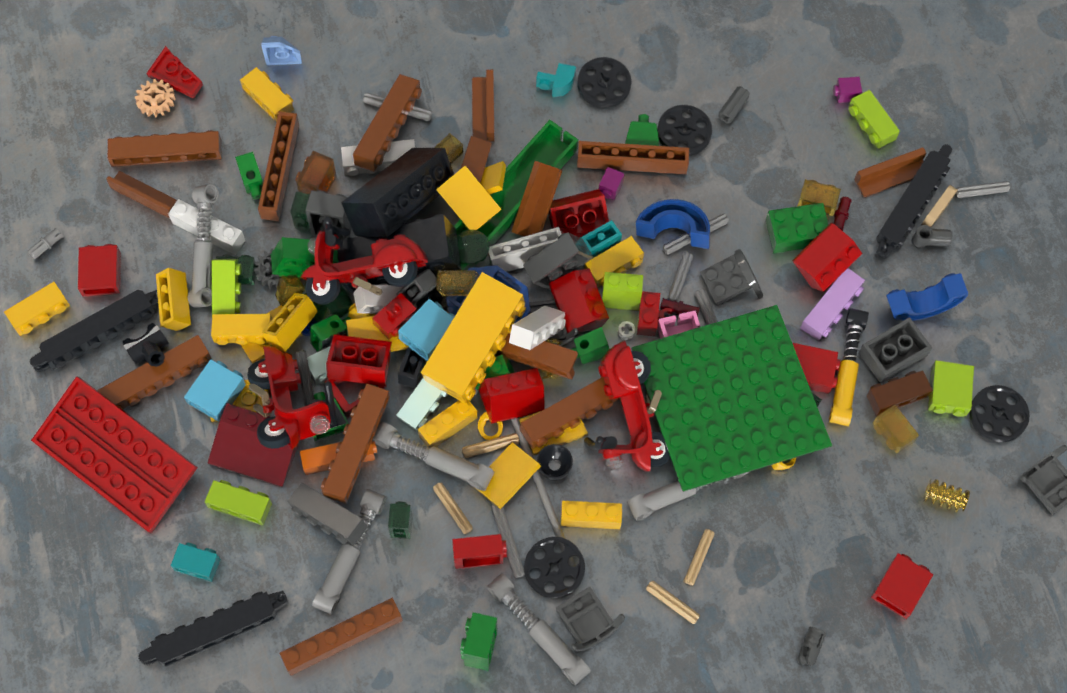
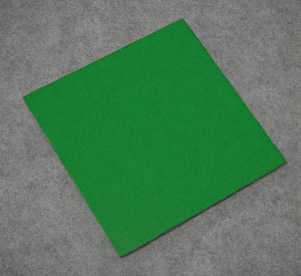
[631,305,832,492]

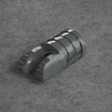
[797,627,826,666]

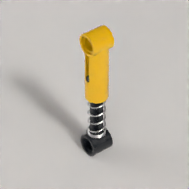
[829,308,869,426]

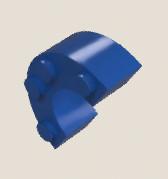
[636,199,710,249]
[886,273,968,321]

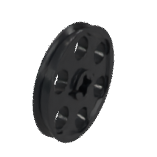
[577,57,631,108]
[657,105,712,156]
[969,385,1030,443]
[524,537,585,598]

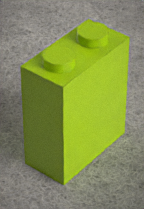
[602,272,643,311]
[928,360,974,417]

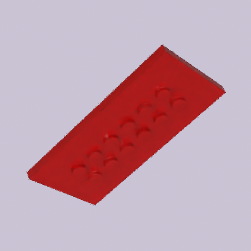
[31,376,198,533]

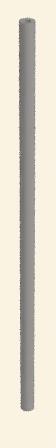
[511,418,576,578]

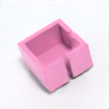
[657,310,700,339]

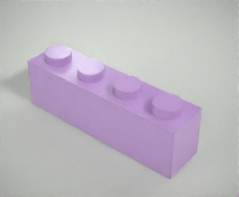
[800,268,865,342]

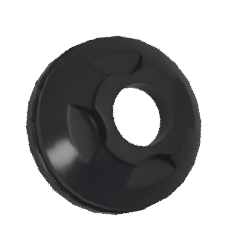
[537,444,573,480]

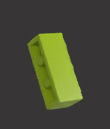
[848,90,900,149]
[212,259,241,314]
[205,480,272,525]

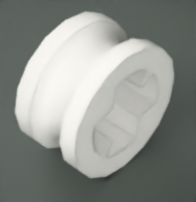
[618,321,635,340]

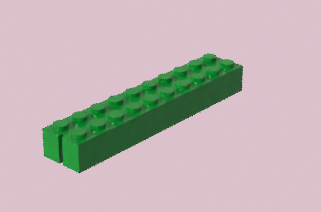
[453,119,579,278]

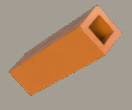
[300,441,378,475]

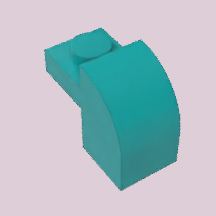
[536,63,576,97]

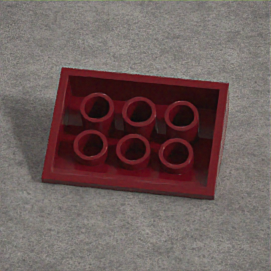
[208,403,300,488]

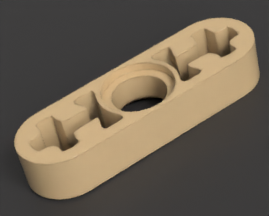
[922,185,958,228]

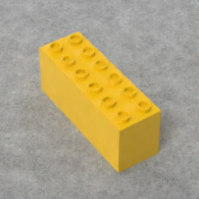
[421,272,526,404]

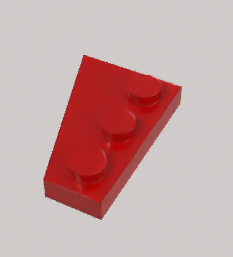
[146,46,203,99]

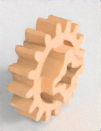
[135,79,176,117]

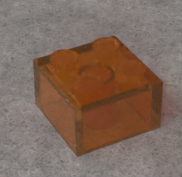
[295,151,337,201]

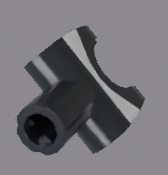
[122,323,169,367]

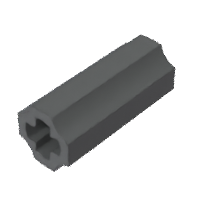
[718,86,750,123]

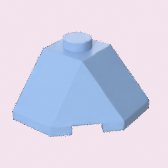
[261,36,302,65]

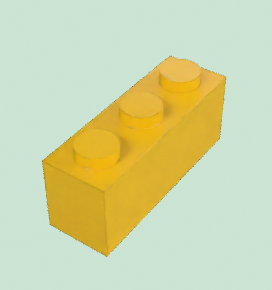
[240,67,294,122]
[584,236,644,288]
[156,268,191,331]
[4,281,70,336]
[262,293,318,352]
[211,314,272,345]
[418,400,477,447]
[561,500,622,529]

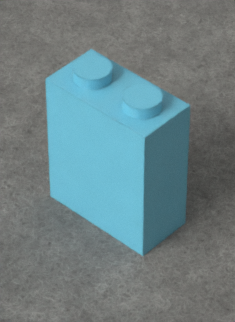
[398,299,455,361]
[184,359,246,422]

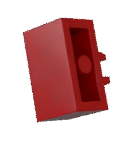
[637,291,672,337]
[372,293,417,340]

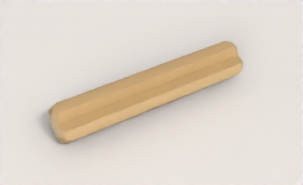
[462,433,519,458]
[433,482,473,534]
[684,529,715,586]
[646,581,700,624]

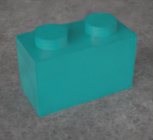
[580,220,622,259]
[171,542,221,582]

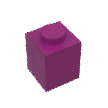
[833,77,862,103]
[599,167,625,200]

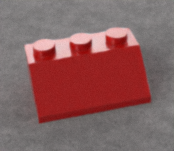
[548,189,609,238]
[792,223,863,292]
[549,268,609,334]
[326,334,392,386]
[478,368,545,424]

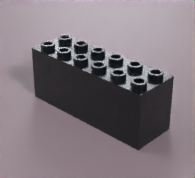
[341,148,454,237]
[337,214,461,295]

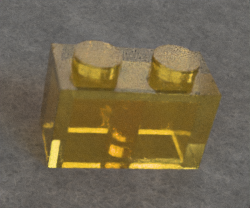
[797,179,841,216]
[437,270,480,296]
[873,405,919,454]

